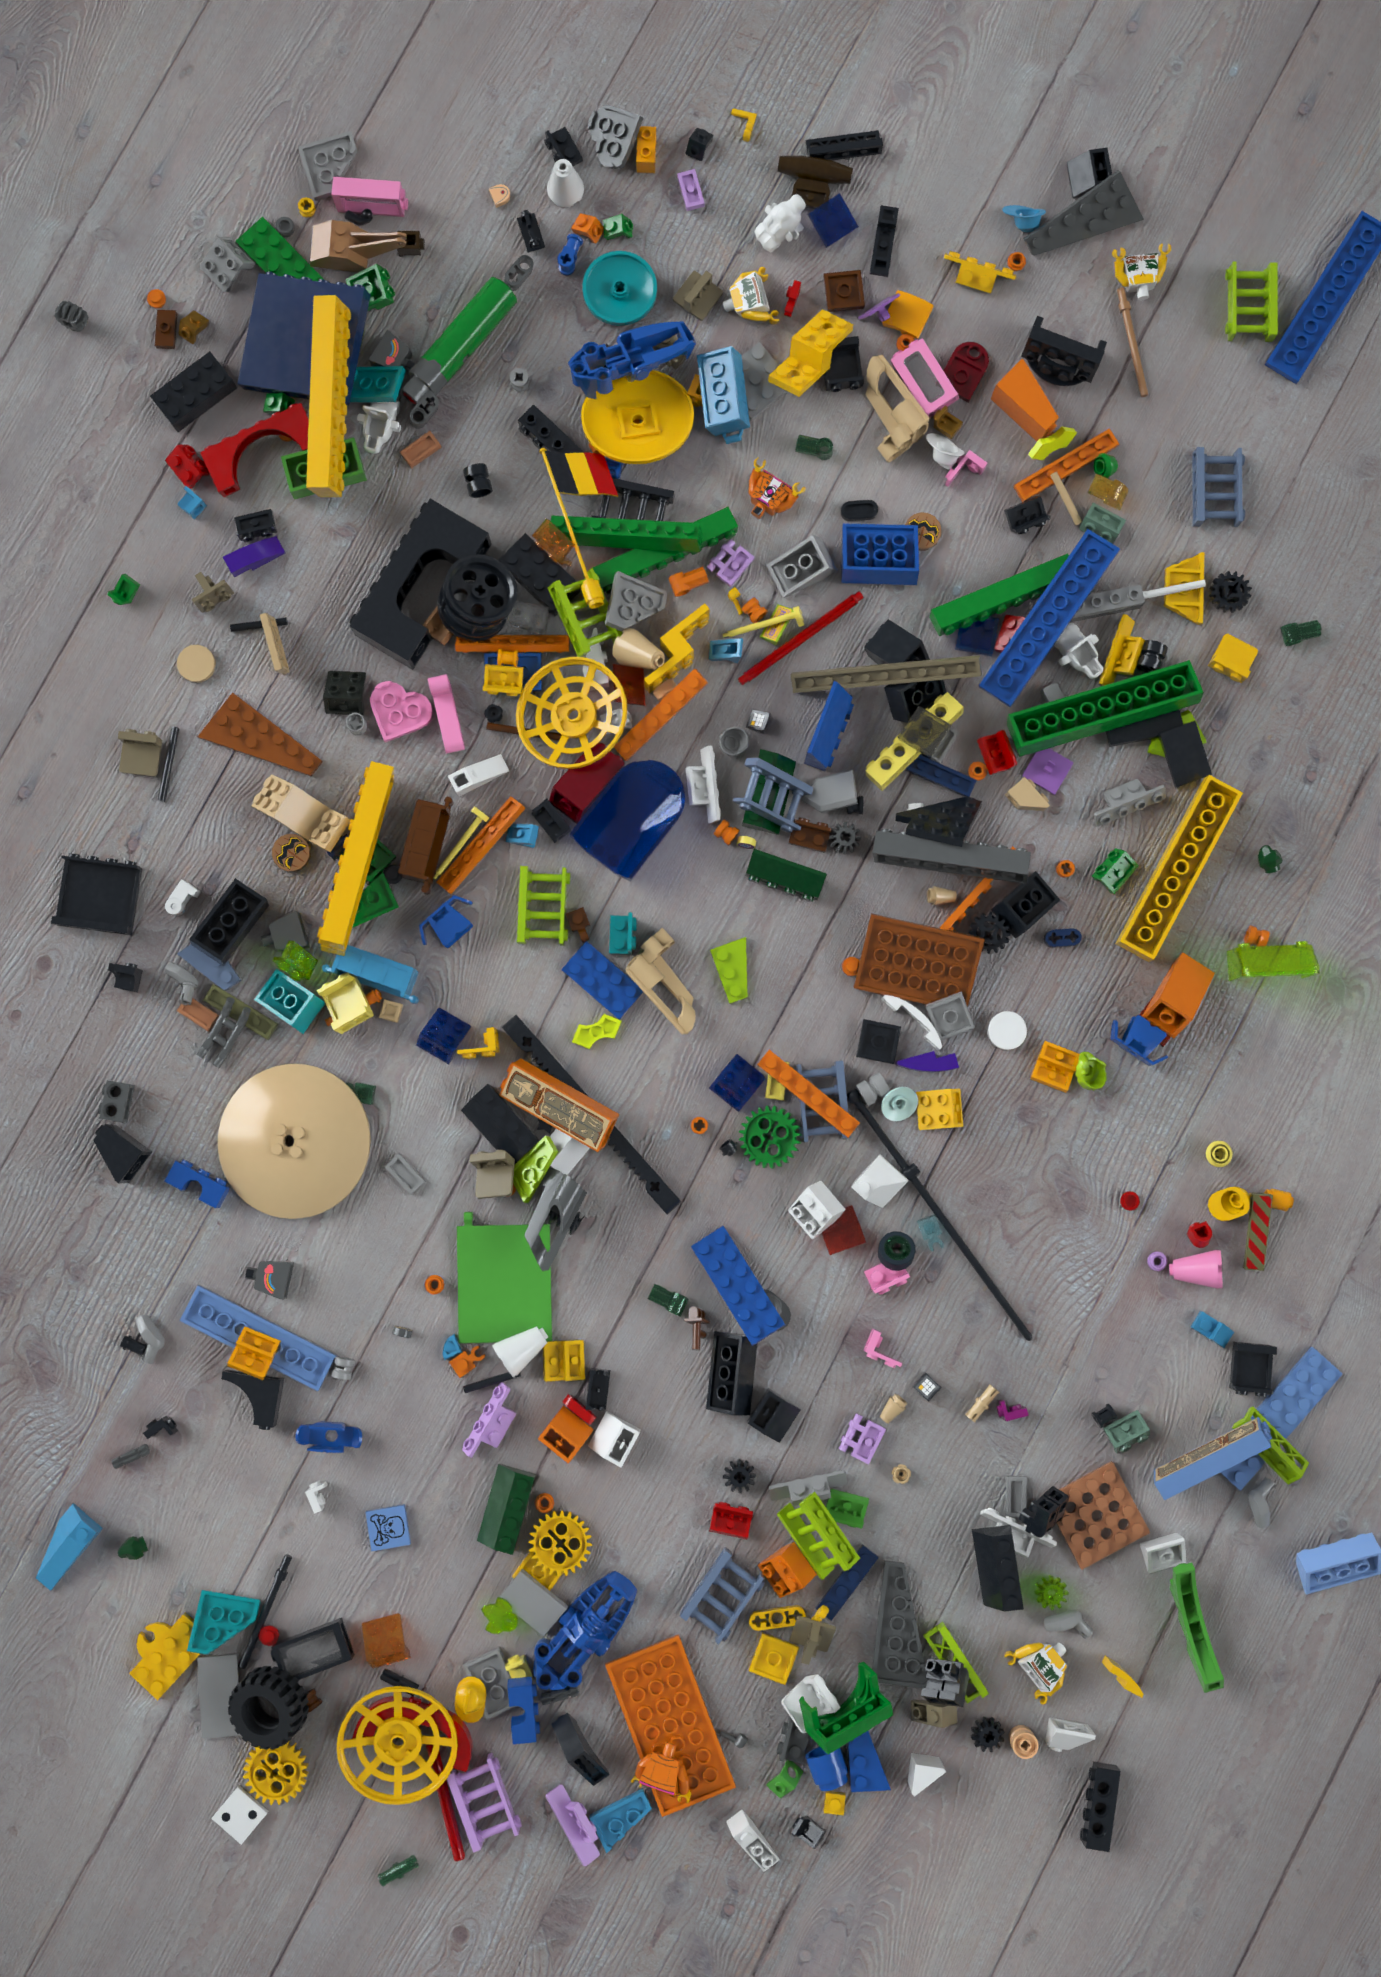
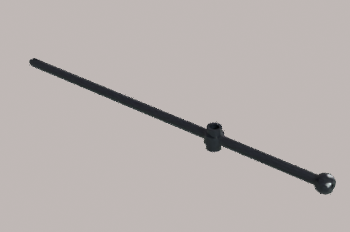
[847,1089,1032,1341]

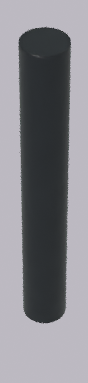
[230,617,288,632]
[463,1372,521,1393]

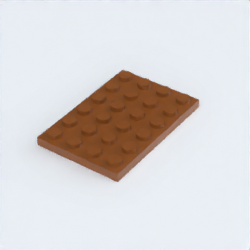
[854,913,985,1007]

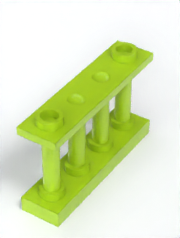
[1225,261,1278,342]
[548,568,623,657]
[517,866,571,946]
[777,1492,860,1580]

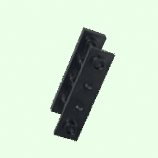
[592,478,675,521]

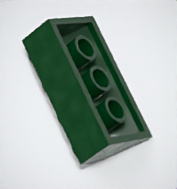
[742,749,796,835]
[745,849,827,902]
[477,1464,536,1555]

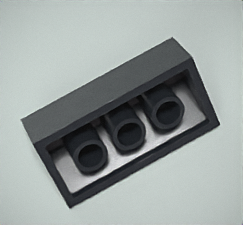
[461,1084,540,1165]
[706,1331,758,1416]
[972,1525,1024,1612]

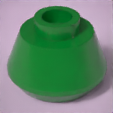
[1093,453,1118,479]

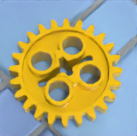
[528,1511,592,1577]
[243,1741,309,1805]

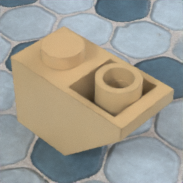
[1005,777,1050,811]

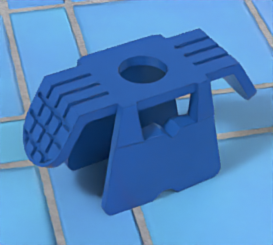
[419,895,473,948]
[1110,1015,1168,1066]
[296,1421,362,1453]

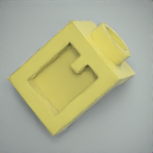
[505,1655,534,1679]

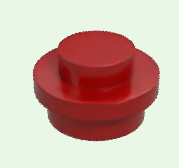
[1120,1191,1140,1211]
[259,1625,279,1646]

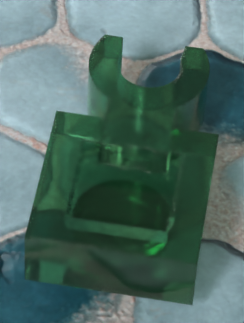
[346,1082,376,1105]

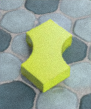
[1028,426,1077,461]
[572,1014,622,1049]

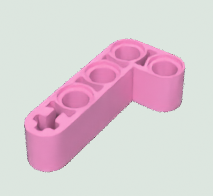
[428,674,465,754]

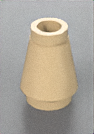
[927,886,957,905]
[880,1394,907,1424]

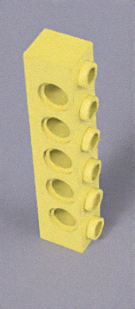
[865,692,964,791]

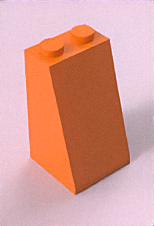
[991,359,1059,441]
[1142,952,1215,1039]

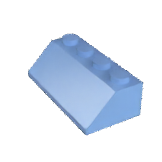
[1296,1532,1381,1595]

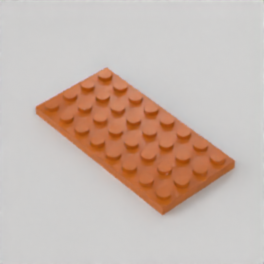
[605,1634,736,1817]

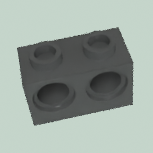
[98,1080,135,1123]

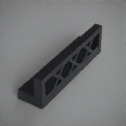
[805,130,883,160]

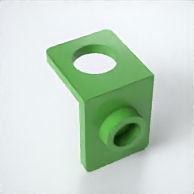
[767,1760,803,1798]

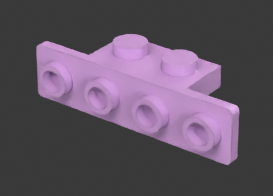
[462,1382,516,1458]
[545,1784,600,1866]

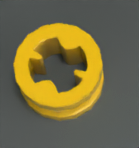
[298,197,316,218]

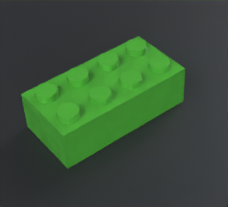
[281,437,367,500]

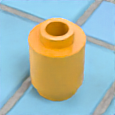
[1264,1188,1294,1211]

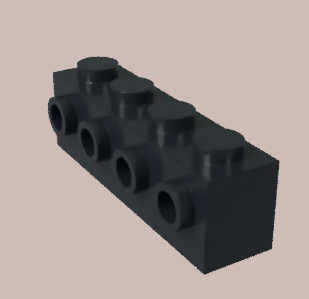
[518,404,585,453]

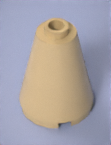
[612,628,665,670]

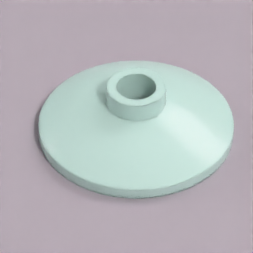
[881,1087,918,1121]

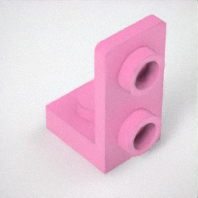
[945,450,988,487]
[864,1328,902,1368]

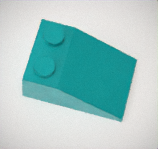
[254,969,325,1034]

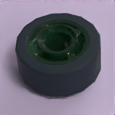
[878,1231,916,1271]

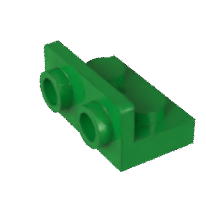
[1092,848,1139,894]

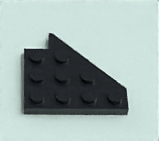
[895,797,982,847]

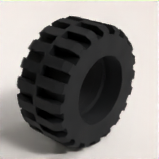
[228,1666,309,1750]

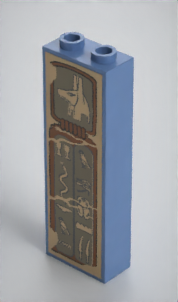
[1154,1417,1272,1500]

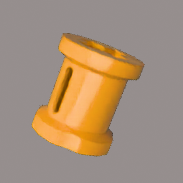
[497,649,518,667]

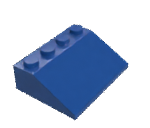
[841,523,919,585]
[804,681,854,771]

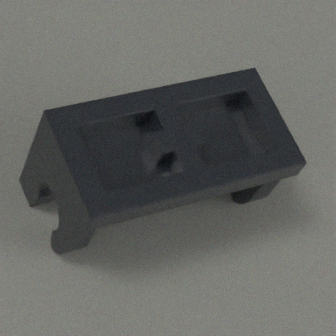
[531,798,571,843]
[586,1368,611,1411]

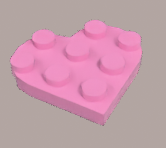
[370,681,433,743]

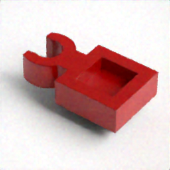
[784,280,802,317]

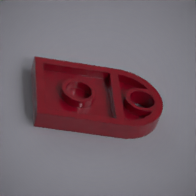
[936,342,989,403]

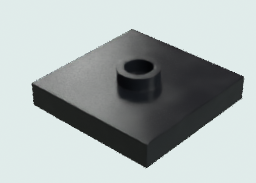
[856,1019,901,1064]

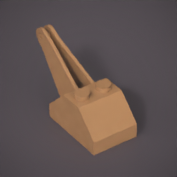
[310,220,407,273]

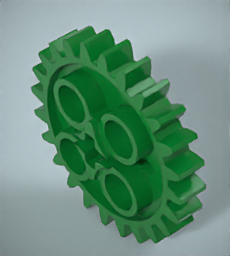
[739,1106,802,1169]

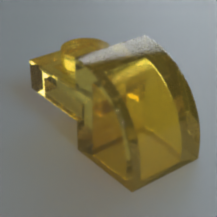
[1087,474,1129,510]

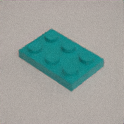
[350,366,406,402]

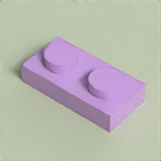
[677,169,705,211]

